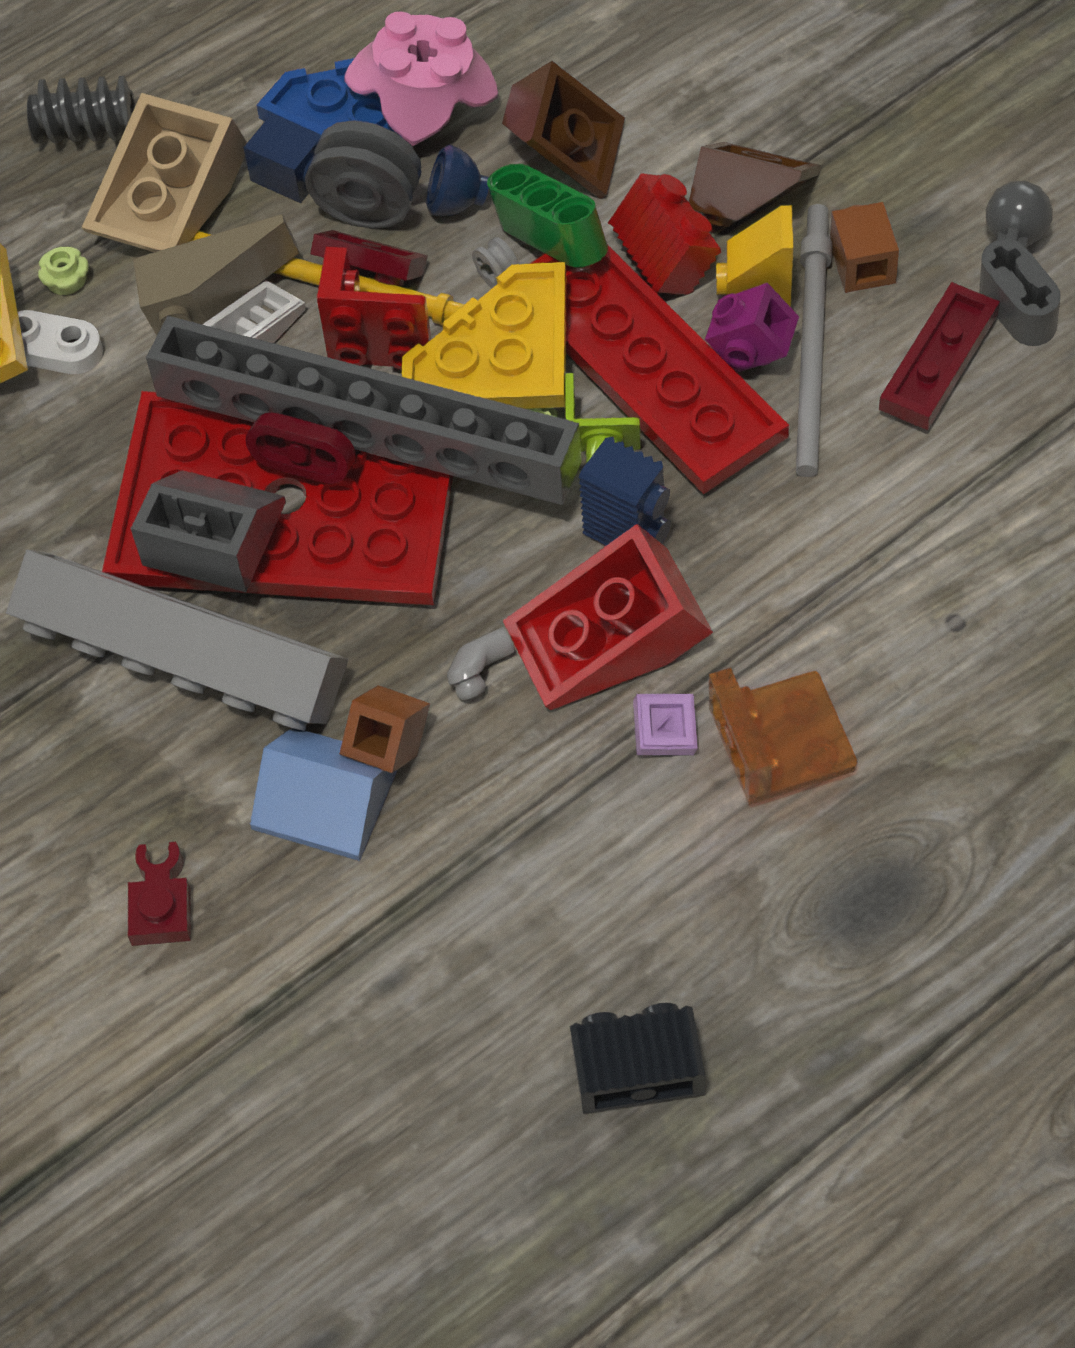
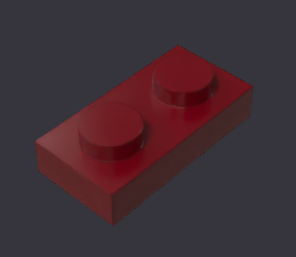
[310,230,428,286]

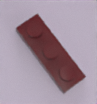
[879,282,1000,430]

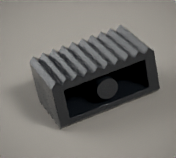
[570,1003,705,1114]

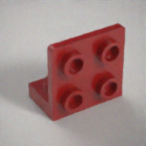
[317,246,431,370]

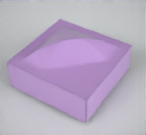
[633,694,698,755]

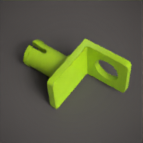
[565,373,640,463]

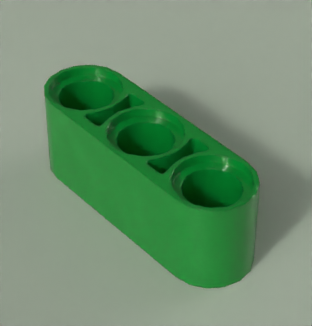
[487,164,608,267]

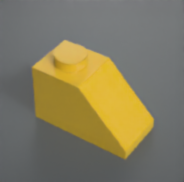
[716,205,793,307]

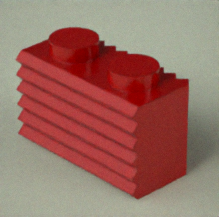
[608,173,722,295]

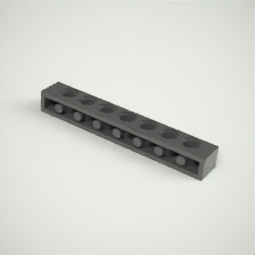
[146,316,582,505]

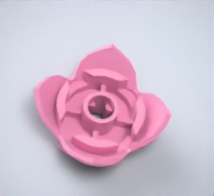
[344,12,498,146]

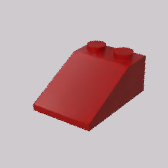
[503,524,713,710]

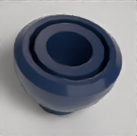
[426,144,489,217]

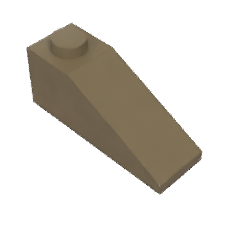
[133,214,299,335]

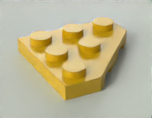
[402,262,567,409]

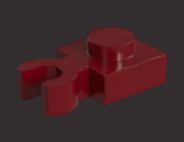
[128,841,191,946]

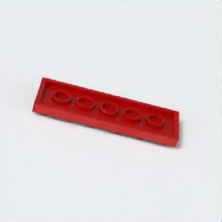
[529,244,789,494]

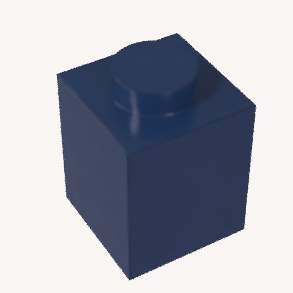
[243,113,321,204]

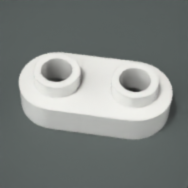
[18,310,103,374]

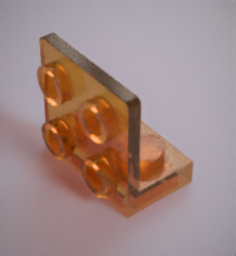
[709,667,858,805]

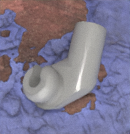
[447,627,514,700]

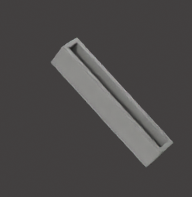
[6,549,348,731]

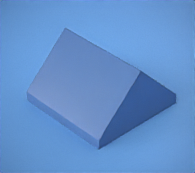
[250,728,397,861]

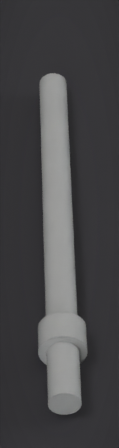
[796,204,832,477]

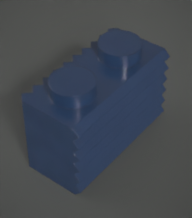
[578,437,671,546]

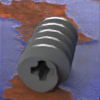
[27,75,136,144]

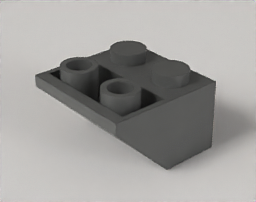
[131,470,286,592]

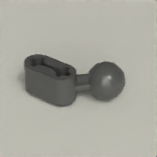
[979,181,1060,346]

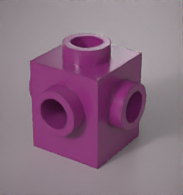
[705,283,799,373]

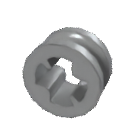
[472,237,519,288]

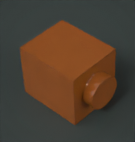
[830,202,899,293]
[339,685,430,773]

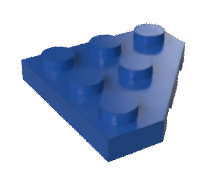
[256,58,406,141]

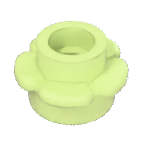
[38,247,89,295]

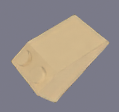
[82,93,247,252]

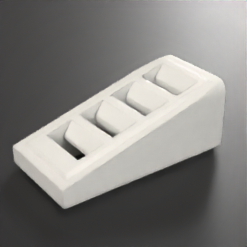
[202,280,305,343]

